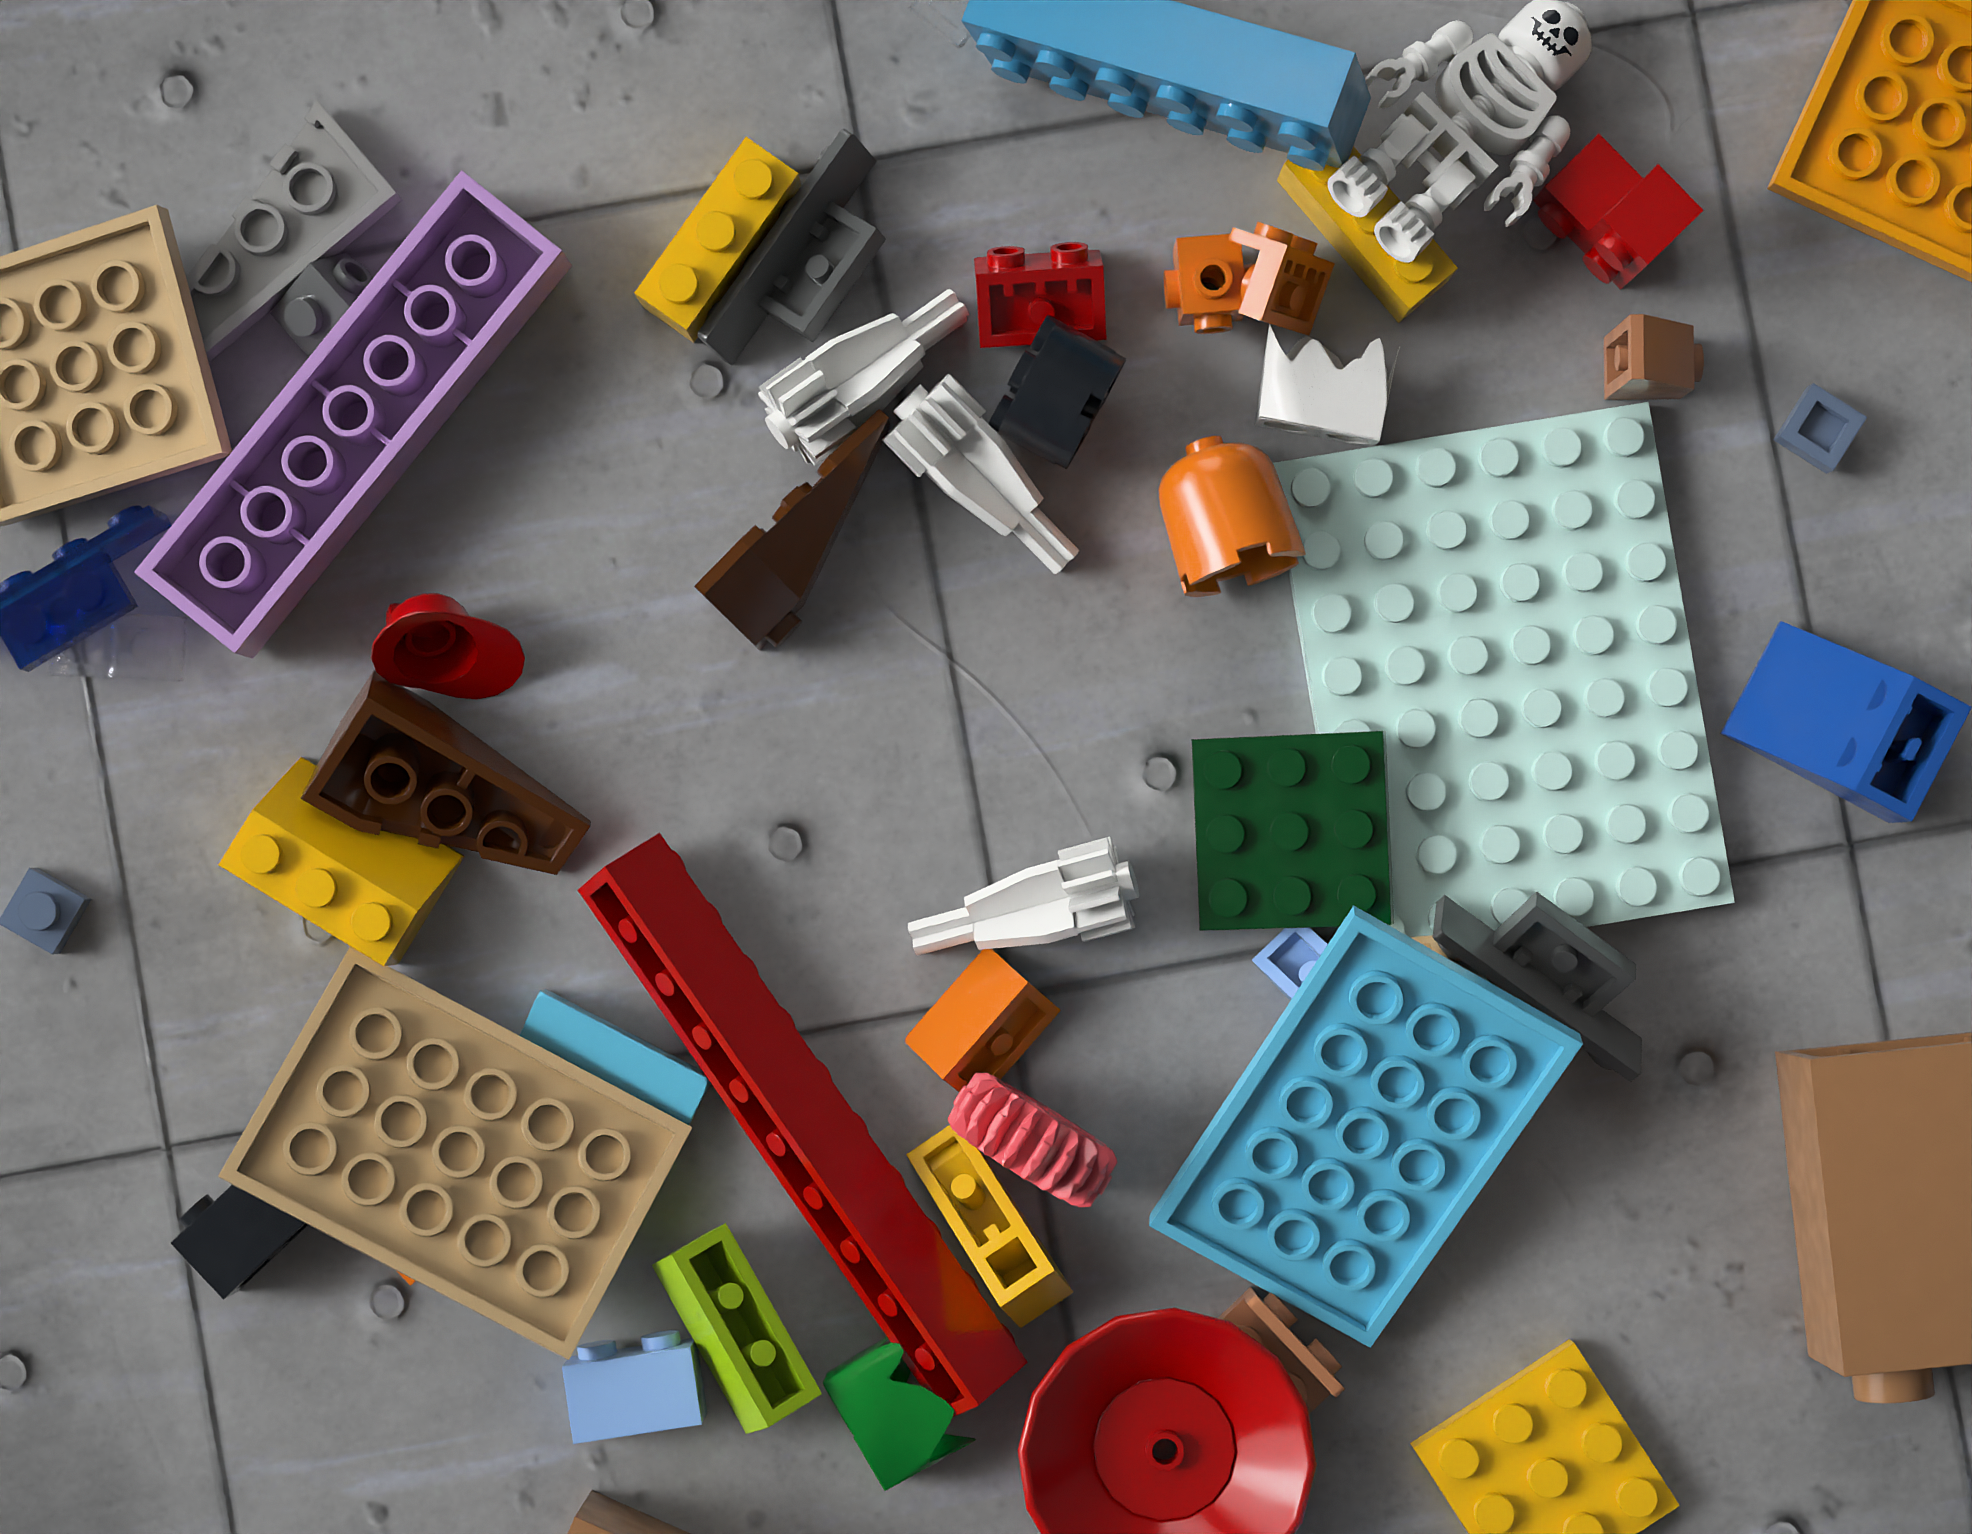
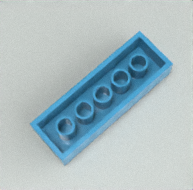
[961,0,1371,171]

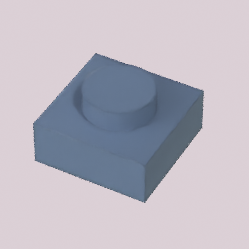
[1773,383,1867,474]
[0,867,92,955]

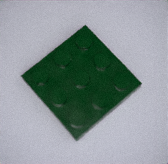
[1191,731,1394,931]

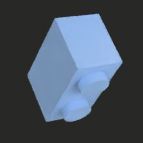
[562,1330,708,1444]

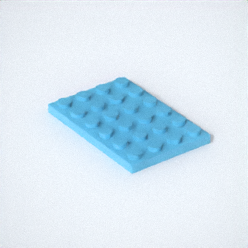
[1149,905,1583,1348]

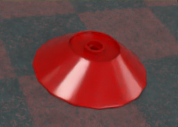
[1017,1307,1317,1534]

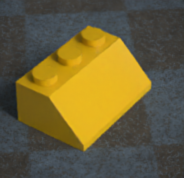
[218,757,465,967]

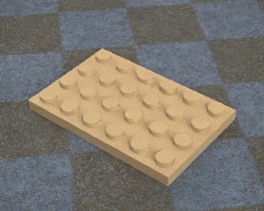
[218,946,693,1360]

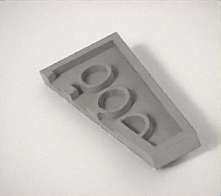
[186,100,402,362]

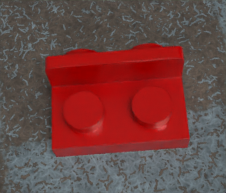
[974,242,1107,348]

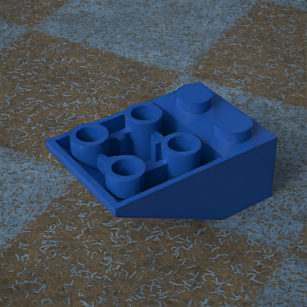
[1720,621,1972,823]

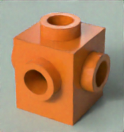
[1164,234,1253,334]

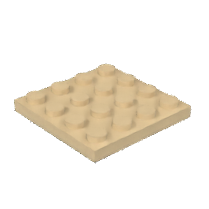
[0,205,232,526]

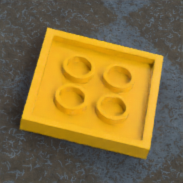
[1410,1339,1680,1534]

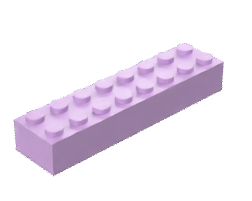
[134,170,572,659]

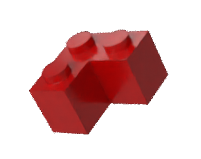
[1533,133,1704,290]

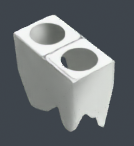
[1255,324,1400,447]

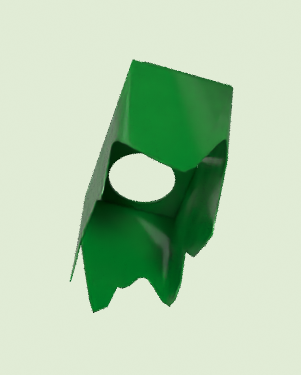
[823,1337,976,1491]

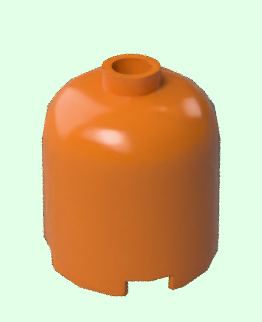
[1158,435,1306,597]

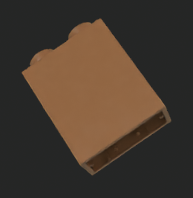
[1775,1032,1972,1403]

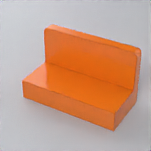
[905,949,1061,1092]

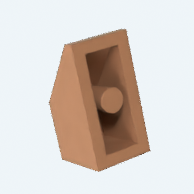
[1604,314,1704,400]

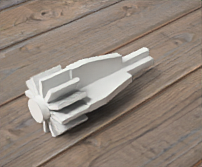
[758,289,969,466]
[882,374,1080,574]
[908,837,1139,956]

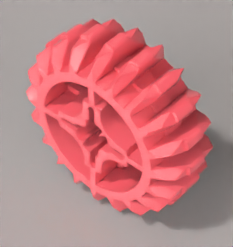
[948,1073,1117,1207]

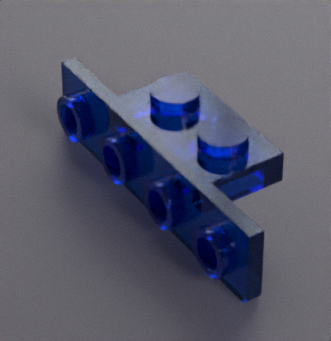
[0,505,172,672]

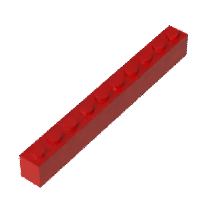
[577,832,1028,1417]

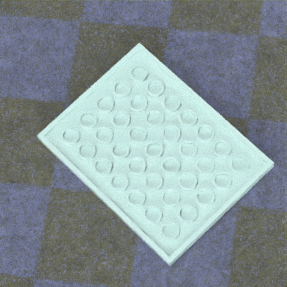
[1273,402,1735,937]

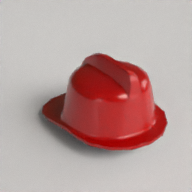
[371,593,525,700]

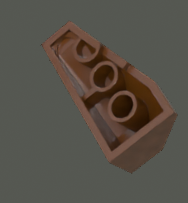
[694,409,890,650]
[300,670,591,875]

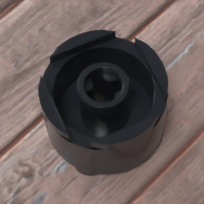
[988,314,1126,469]

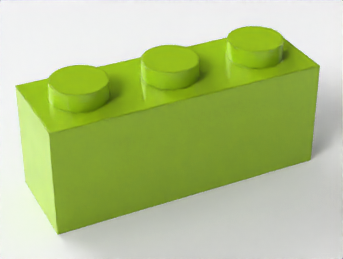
[651,1223,822,1434]

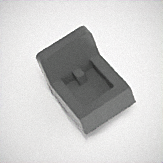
[270,253,372,357]

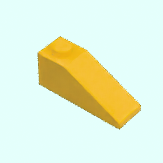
[906,1125,1073,1328]

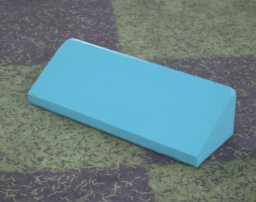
[519,989,711,1125]

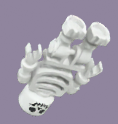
[1328,0,1592,263]

